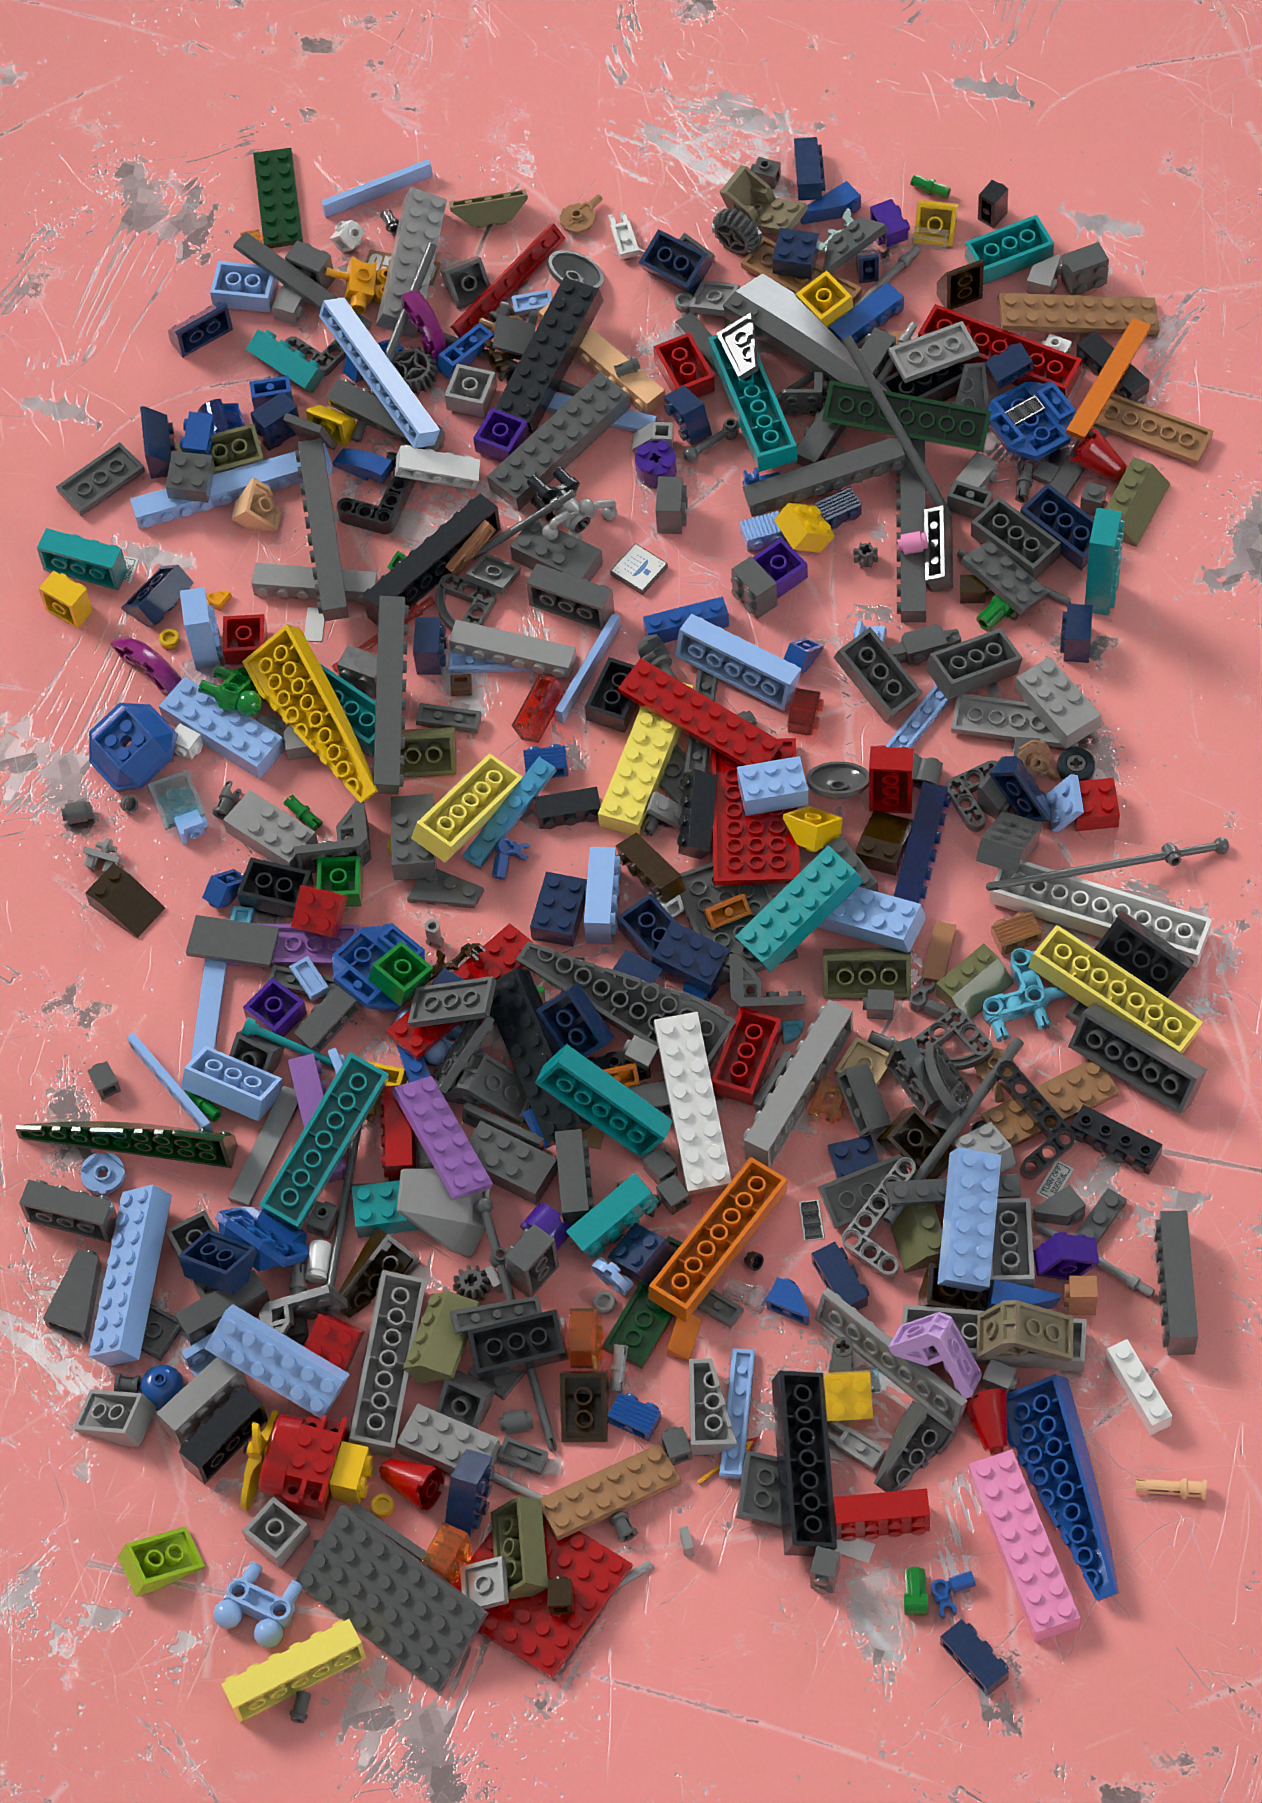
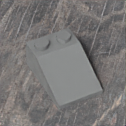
[73,1389,157,1447]

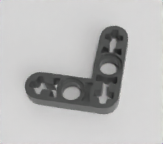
[285,337,346,376]
[946,760,998,832]

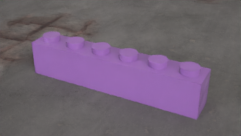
[288,1054,346,1183]

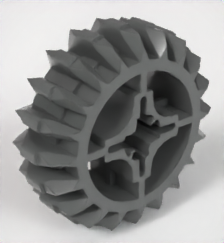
[711,208,762,256]
[391,345,438,395]

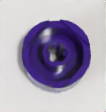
[635,440,677,489]
[520,1203,571,1250]

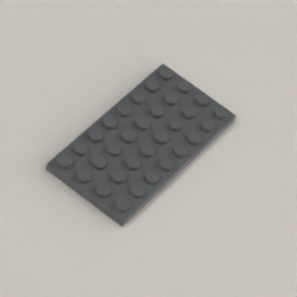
[295,1504,488,1692]

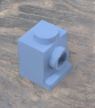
[174,809,209,845]

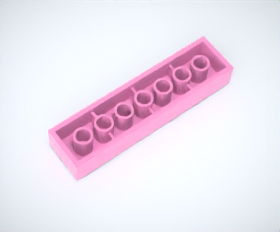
[968,1450,1080,1642]

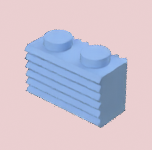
[740,511,787,551]

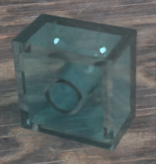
[148,769,205,830]

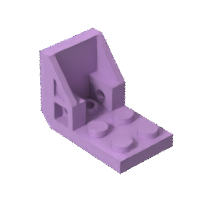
[888,1312,983,1399]

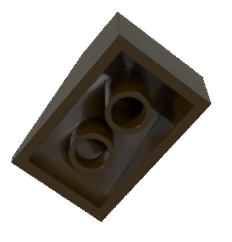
[937,259,984,310]
[855,810,915,876]
[85,863,165,938]
[877,1106,954,1180]
[560,1370,609,1442]

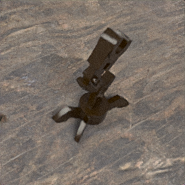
[482,340,521,382]
[429,943,486,982]

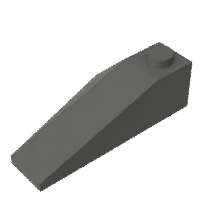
[874,1400,958,1492]

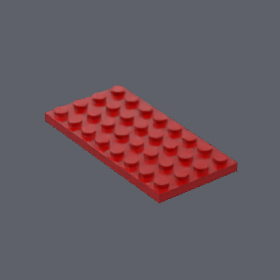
[712,738,800,886]

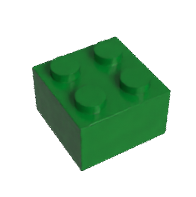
[316,856,363,907]
[368,941,433,1006]

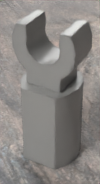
[424,919,444,948]

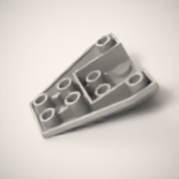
[397,1169,490,1258]

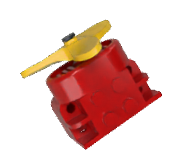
[240,1410,349,1521]

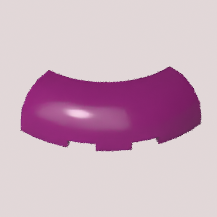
[401,290,447,364]
[110,637,182,694]

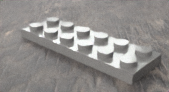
[951,694,1078,749]

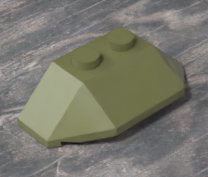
[449,189,528,228]

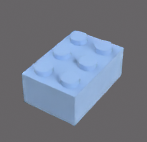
[210,261,279,313]
[737,756,809,816]

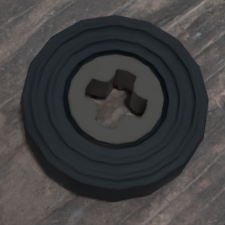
[1057,747,1095,781]

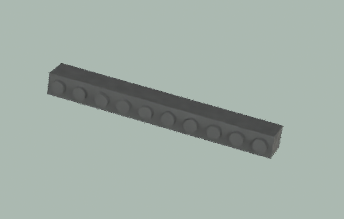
[295,438,349,621]
[896,439,926,622]
[373,596,409,794]

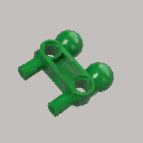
[198,665,267,717]

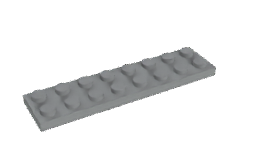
[815,1288,968,1429]

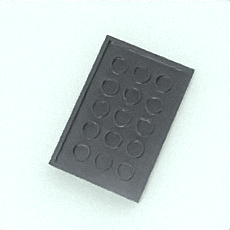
[680,862,798,986]

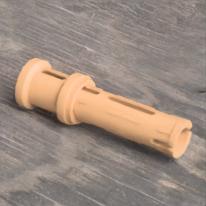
[1136,1478,1207,1500]

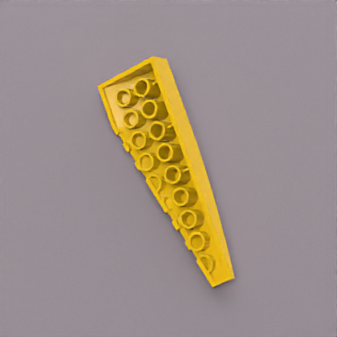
[242,624,378,803]

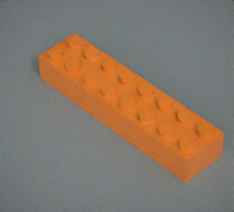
[648,1157,788,1322]

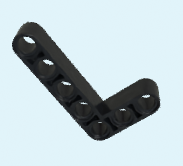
[337,444,422,534]
[995,1060,1076,1180]

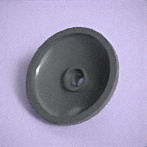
[547,250,604,288]
[807,762,869,799]

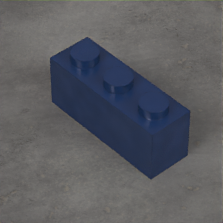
[811,1242,870,1310]
[940,1619,1009,1696]

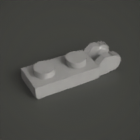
[828,1421,886,1472]

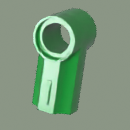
[976,594,1015,631]
[904,1567,928,1615]

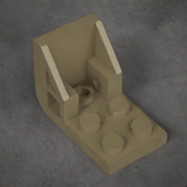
[719,165,808,234]
[977,1300,1073,1362]

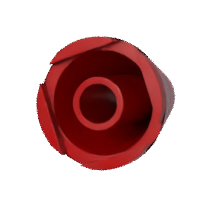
[1070,428,1127,482]
[965,1388,1007,1455]
[379,1458,445,1511]

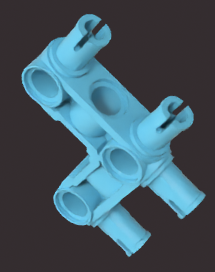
[983,948,1068,1042]

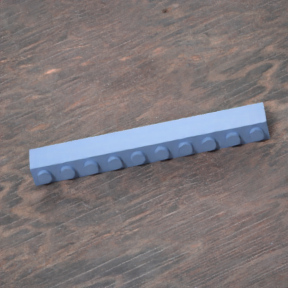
[319,297,440,449]
[130,443,333,529]

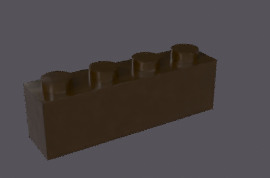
[615,832,686,904]

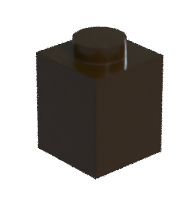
[960,575,990,604]
[548,1576,574,1615]

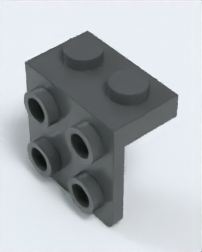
[782,372,828,416]

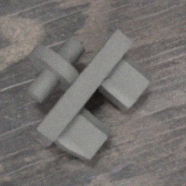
[83,838,125,872]

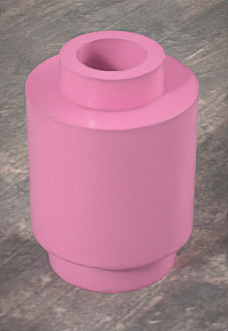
[897,531,929,555]

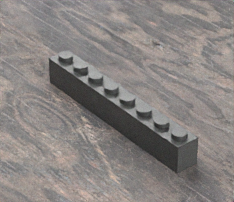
[796,328,897,466]
[742,436,907,517]

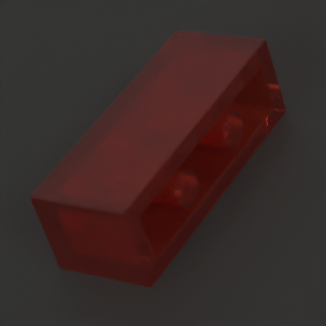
[511,675,565,743]

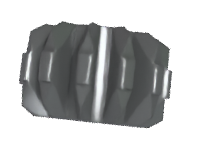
[453,1265,491,1301]

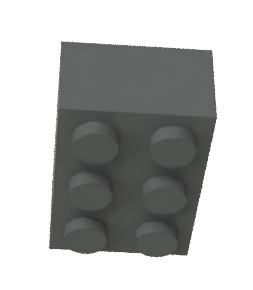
[505,1224,559,1297]

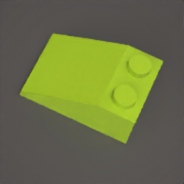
[118,1527,205,1597]

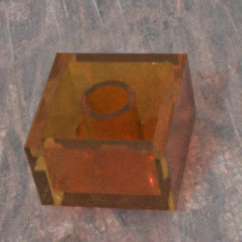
[568,1308,604,1369]
[421,1522,472,1585]

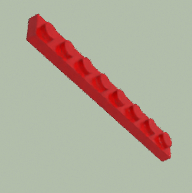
[450,223,566,338]

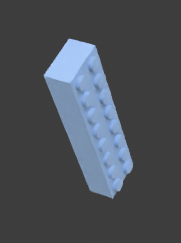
[89,1184,172,1366]

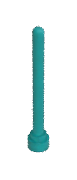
[241,1017,333,1068]

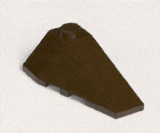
[338,1228,419,1318]
[918,1263,989,1311]

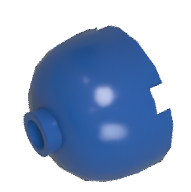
[140,1365,186,1411]

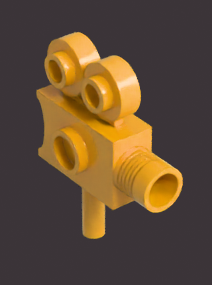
[325,256,388,314]

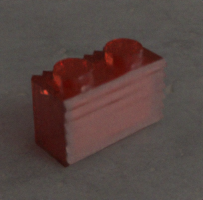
[787,688,824,737]

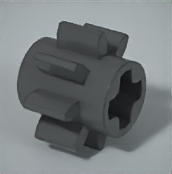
[853,542,878,568]

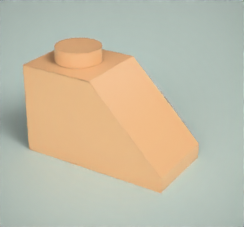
[231,478,281,532]

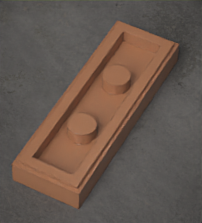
[445,519,495,575]
[922,921,956,983]

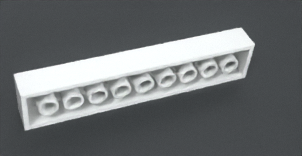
[990,862,1212,968]

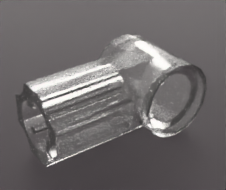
[723,1277,770,1314]

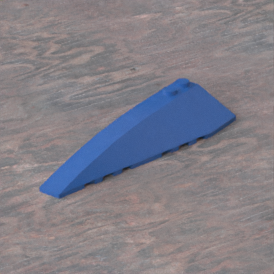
[1007,1374,1119,1601]

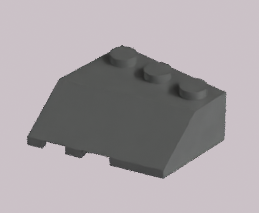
[884,1037,942,1116]

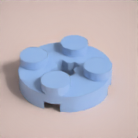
[81,1152,126,1197]
[591,1257,634,1296]

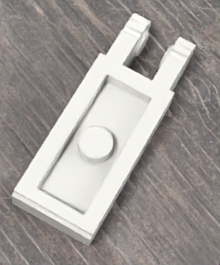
[608,211,640,260]

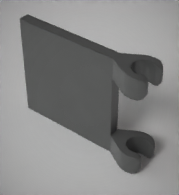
[492,301,539,357]

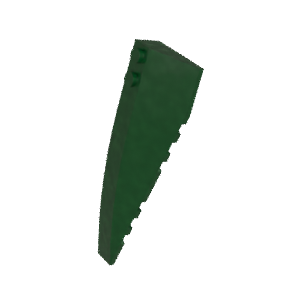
[15,1121,238,1168]

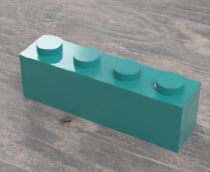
[246,329,325,393]

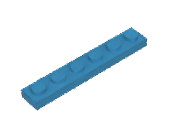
[462,757,557,869]

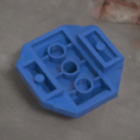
[988,382,1076,461]
[89,703,178,792]
[332,923,425,1012]
[215,1206,309,1272]

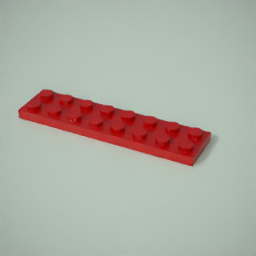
[618,658,783,766]
[386,923,535,1060]

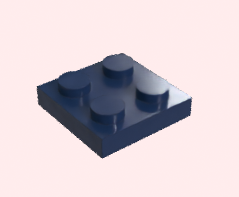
[828,1135,879,1179]

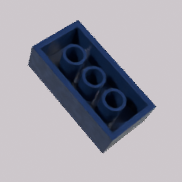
[1020,483,1094,570]

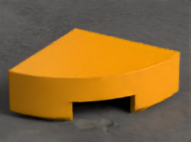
[207,590,232,611]

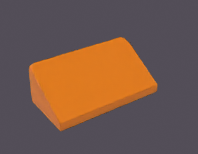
[703,894,752,930]
[604,1063,640,1087]
[667,1314,702,1361]

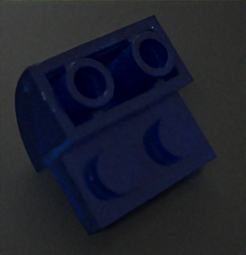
[197,399,245,434]

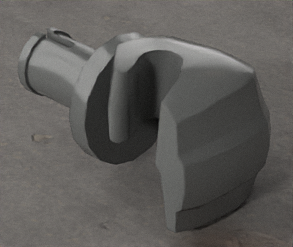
[637,634,677,679]

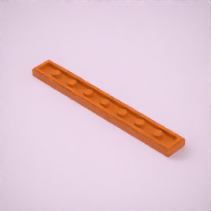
[1066,318,1151,441]

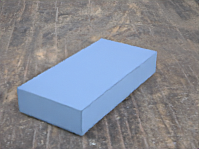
[289,956,330,1002]

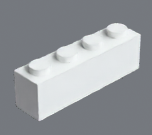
[395,445,480,490]
[1106,1339,1172,1436]

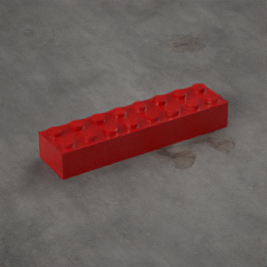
[918,304,1082,398]

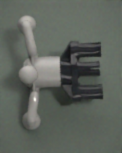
[527,467,617,540]

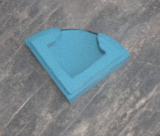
[782,1020,804,1044]

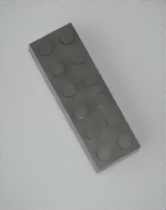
[1068,1003,1207,1114]
[1154,1210,1198,1355]

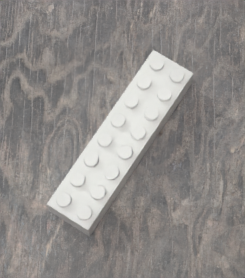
[654,1012,731,1196]

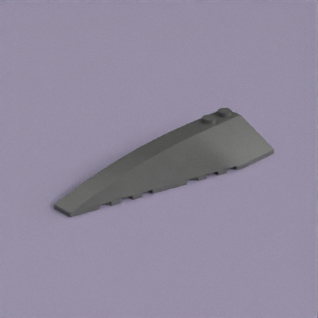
[723,273,887,391]
[516,942,736,1067]

